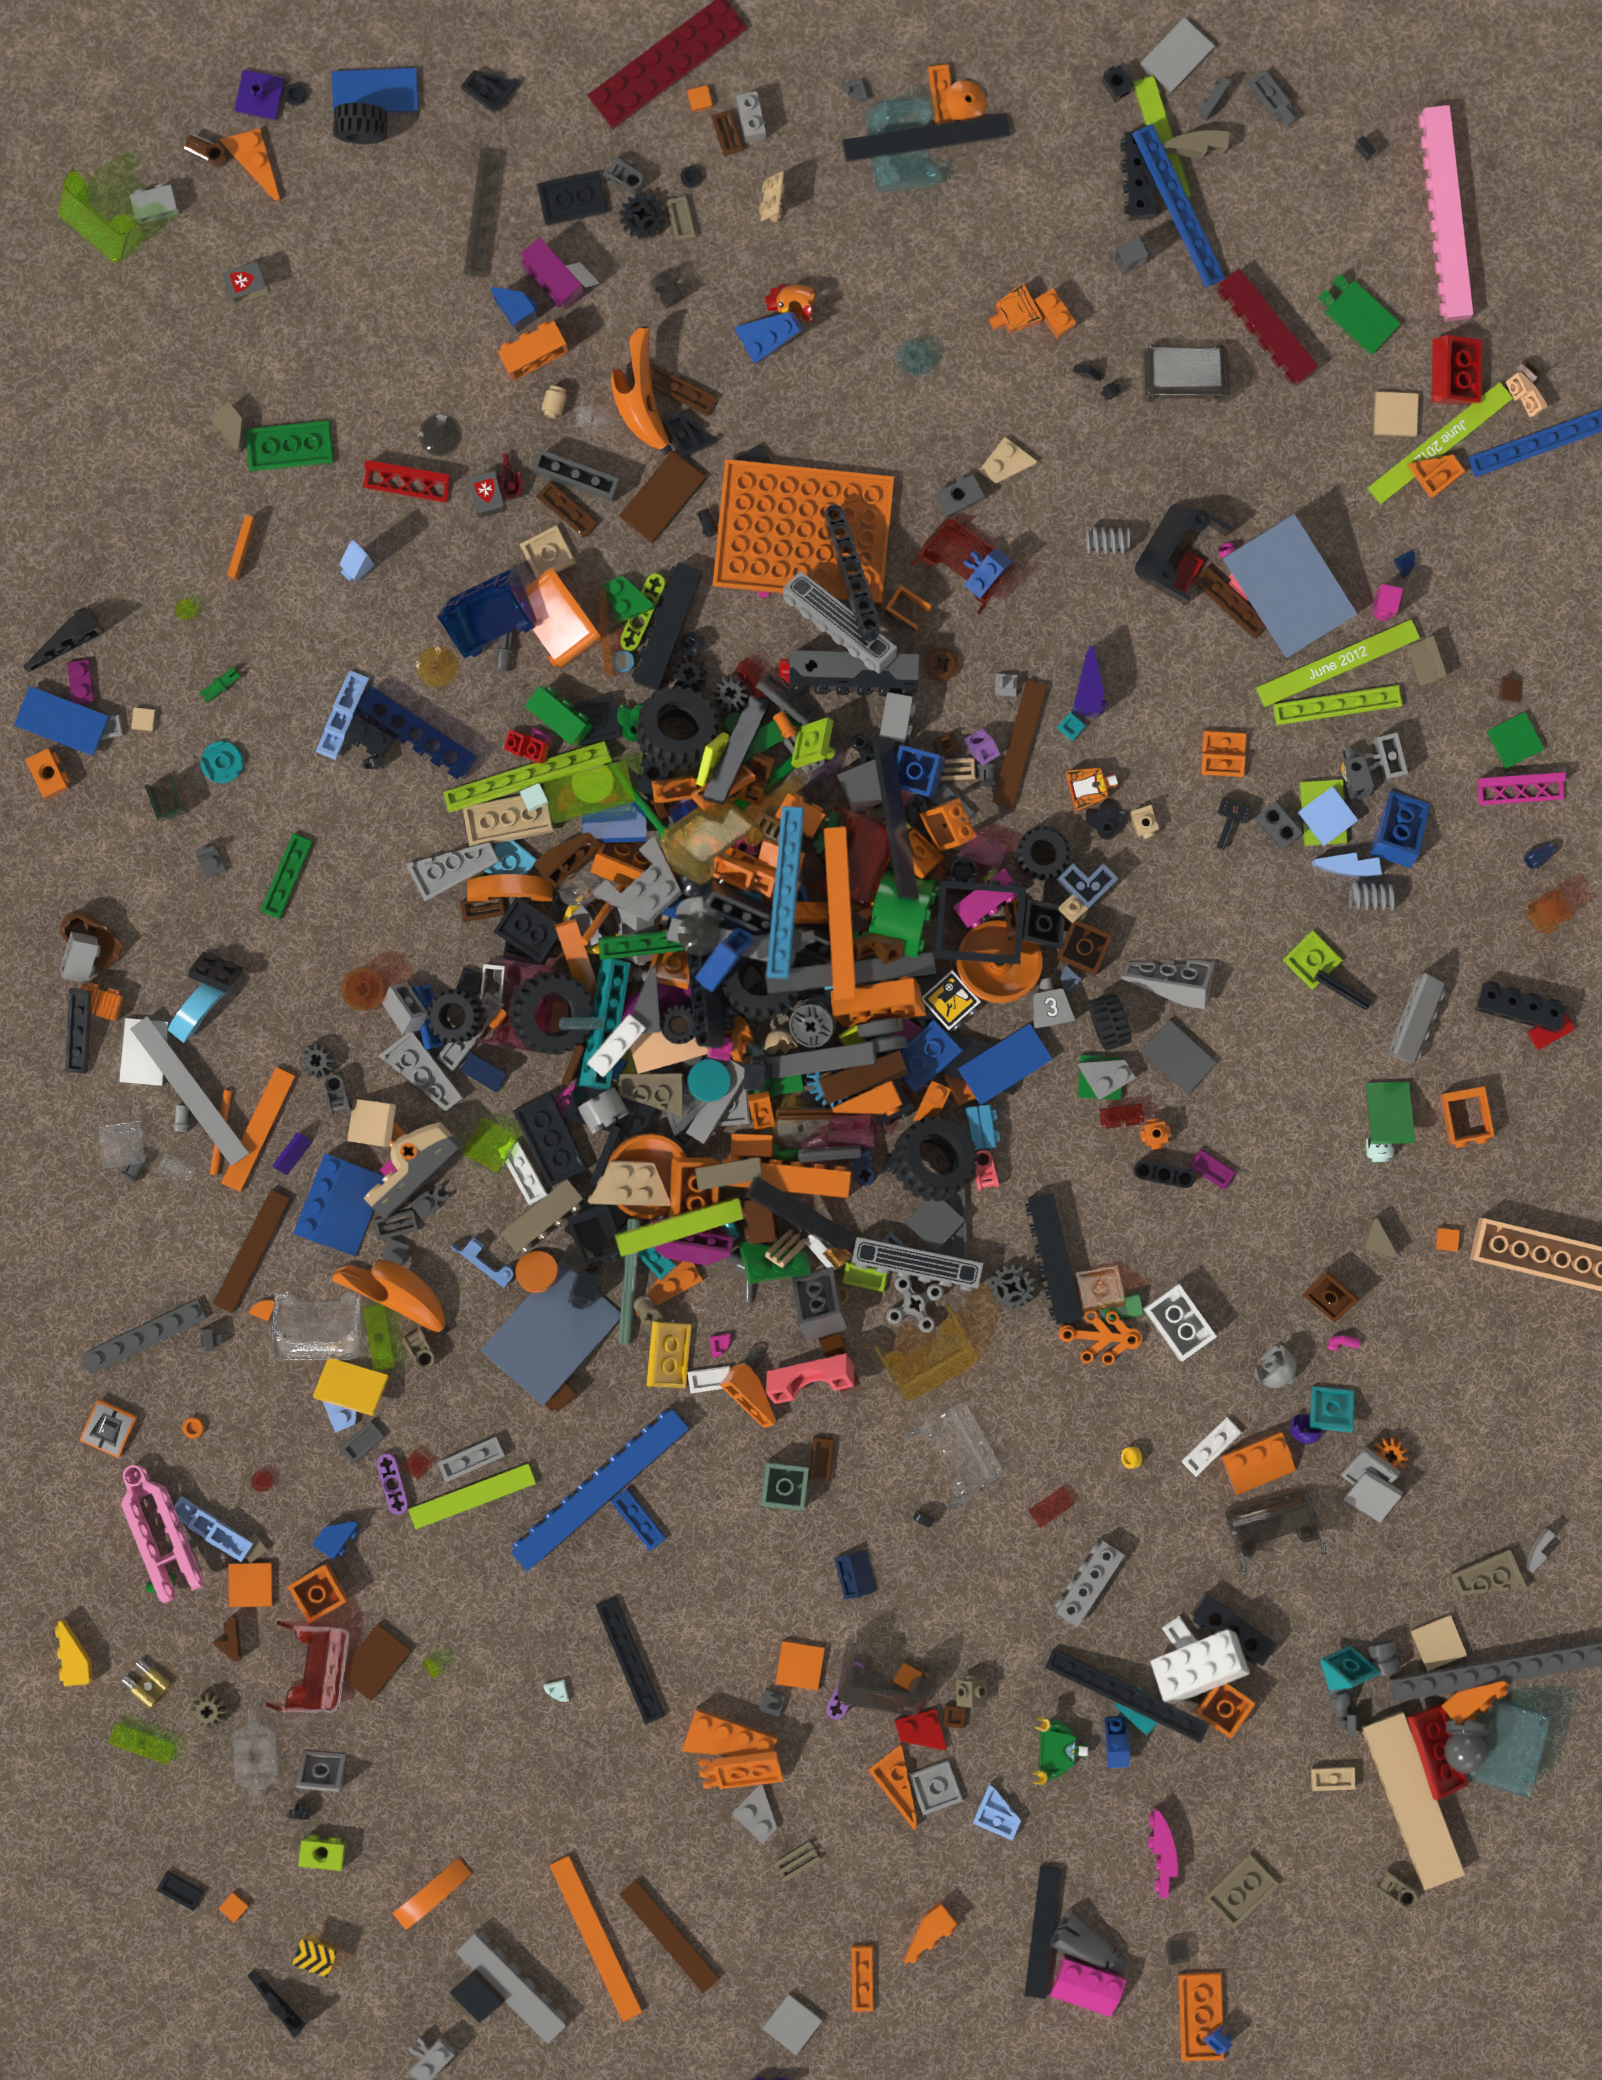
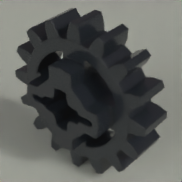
[619,193,665,240]

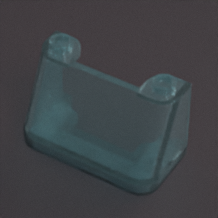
[866,99,941,193]
[1470,1698,1550,1798]

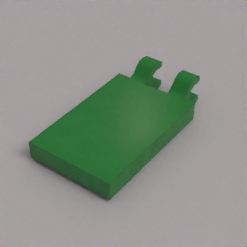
[1318,274,1401,355]

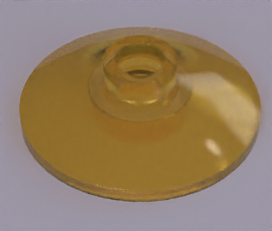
[416,646,458,688]

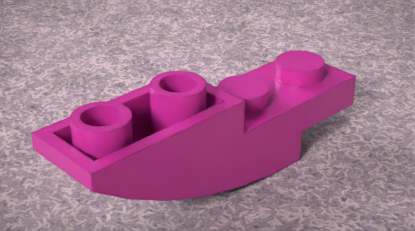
[1148,1807,1178,1898]

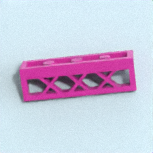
[1477,772,1566,806]

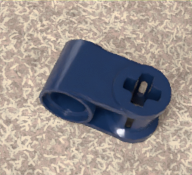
[849,1143,875,1186]

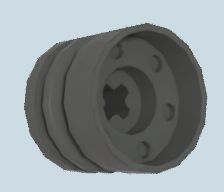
[789,994,839,1048]

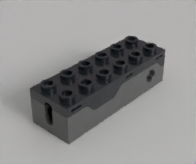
[779,650,919,697]

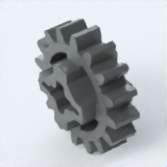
[988,1264,1035,1311]

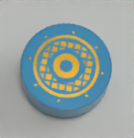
[613,651,634,673]

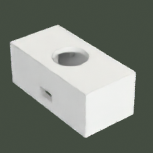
[480,964,506,1008]

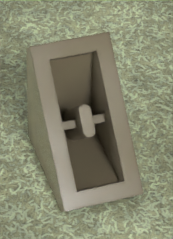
[1362,1218,1398,1258]

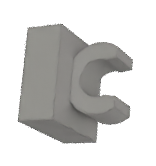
[995,673,1018,697]

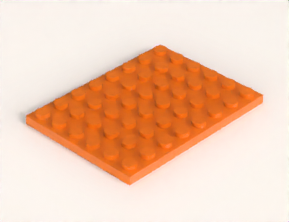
[712,459,894,604]

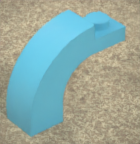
[167,983,233,1043]

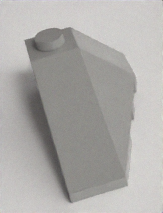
[1122,959,1215,1009]

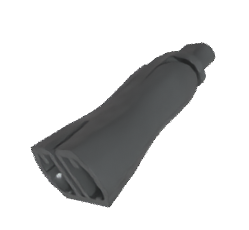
[1050,1910,1125,1974]

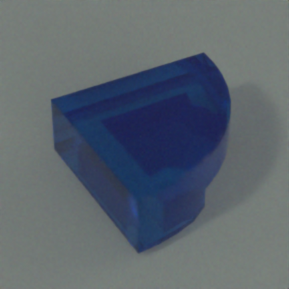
[1393,550,1415,579]

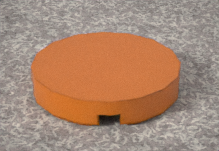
[515,1251,559,1293]

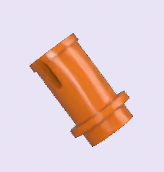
[773,711,797,740]

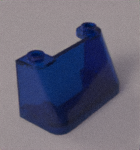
[437,568,537,659]

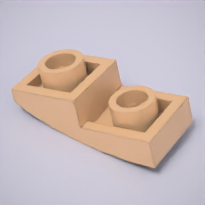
[1506,372,1548,418]

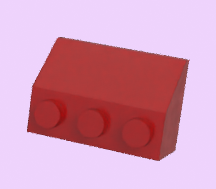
[1432,335,1482,405]

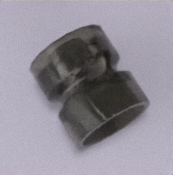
[649,268,688,309]

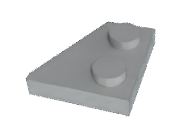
[1078,1060,1135,1100]
[732,1784,777,1844]

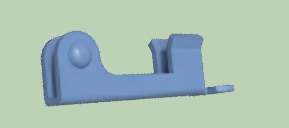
[451,1237,514,1288]

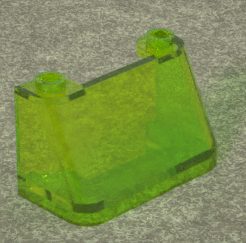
[57,168,145,263]

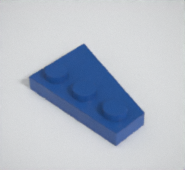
[734,311,803,364]

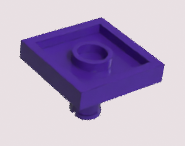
[234,70,285,121]

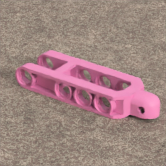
[121,1465,204,1603]

